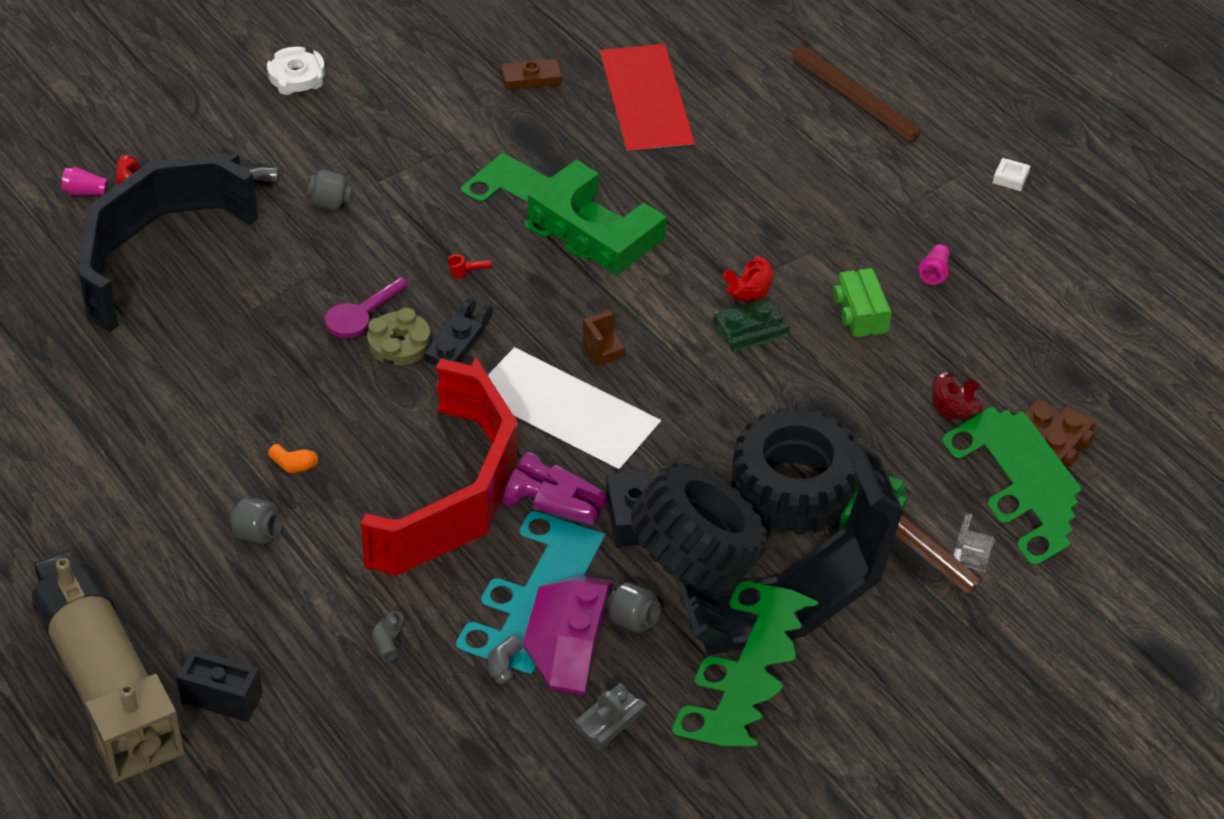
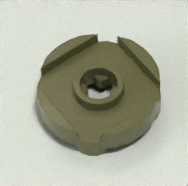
[367,308,431,366]

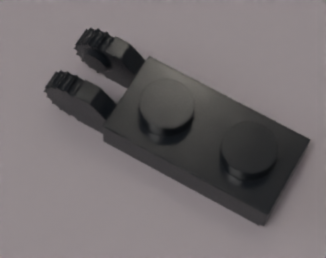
[424,298,493,366]

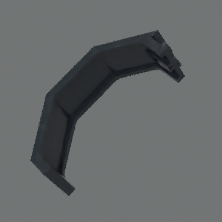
[78,154,258,333]
[677,443,903,655]

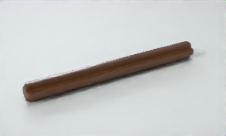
[793,45,921,142]

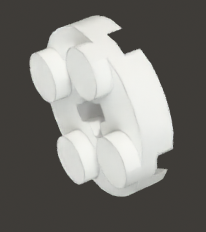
[267,47,325,95]

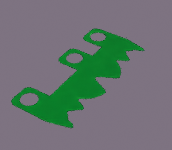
[672,581,819,746]

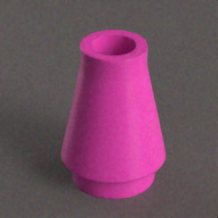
[61,166,108,196]
[918,244,950,285]

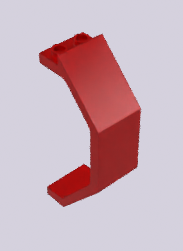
[361,357,517,576]

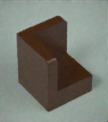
[583,310,626,366]

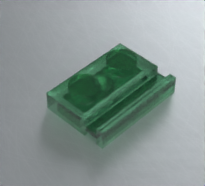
[713,297,790,352]

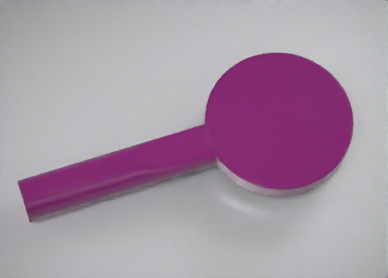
[325,277,407,338]

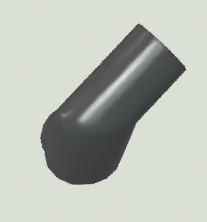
[249,167,279,183]
[372,610,404,662]
[487,635,522,685]

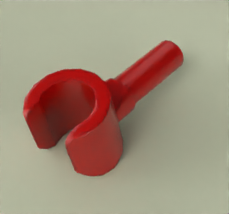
[447,254,492,278]

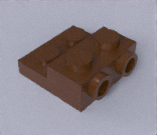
[1025,399,1096,468]

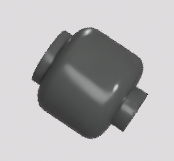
[305,169,351,211]
[230,497,283,545]
[607,582,661,633]

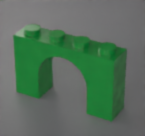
[527,159,667,275]

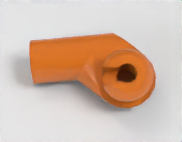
[268,444,318,474]

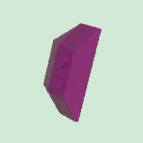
[523,575,614,696]

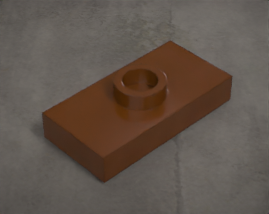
[501,59,562,90]

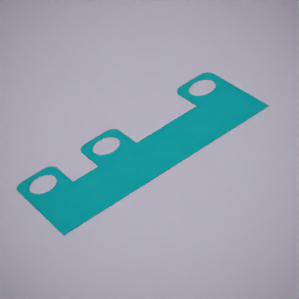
[456,511,606,674]

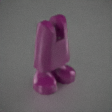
[503,452,608,526]

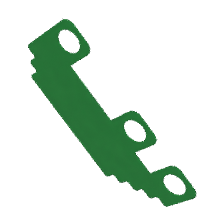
[943,407,1082,564]

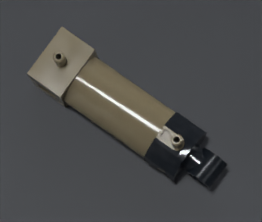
[32,550,184,784]

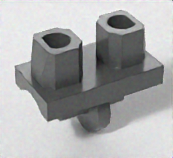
[574,683,647,751]

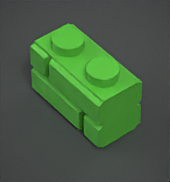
[833,268,892,338]

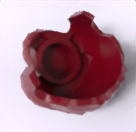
[932,372,983,420]

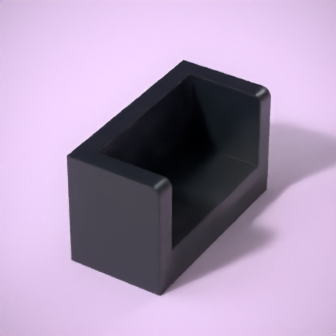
[176,649,263,722]

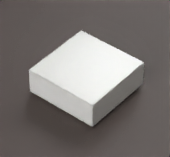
[993,158,1030,191]

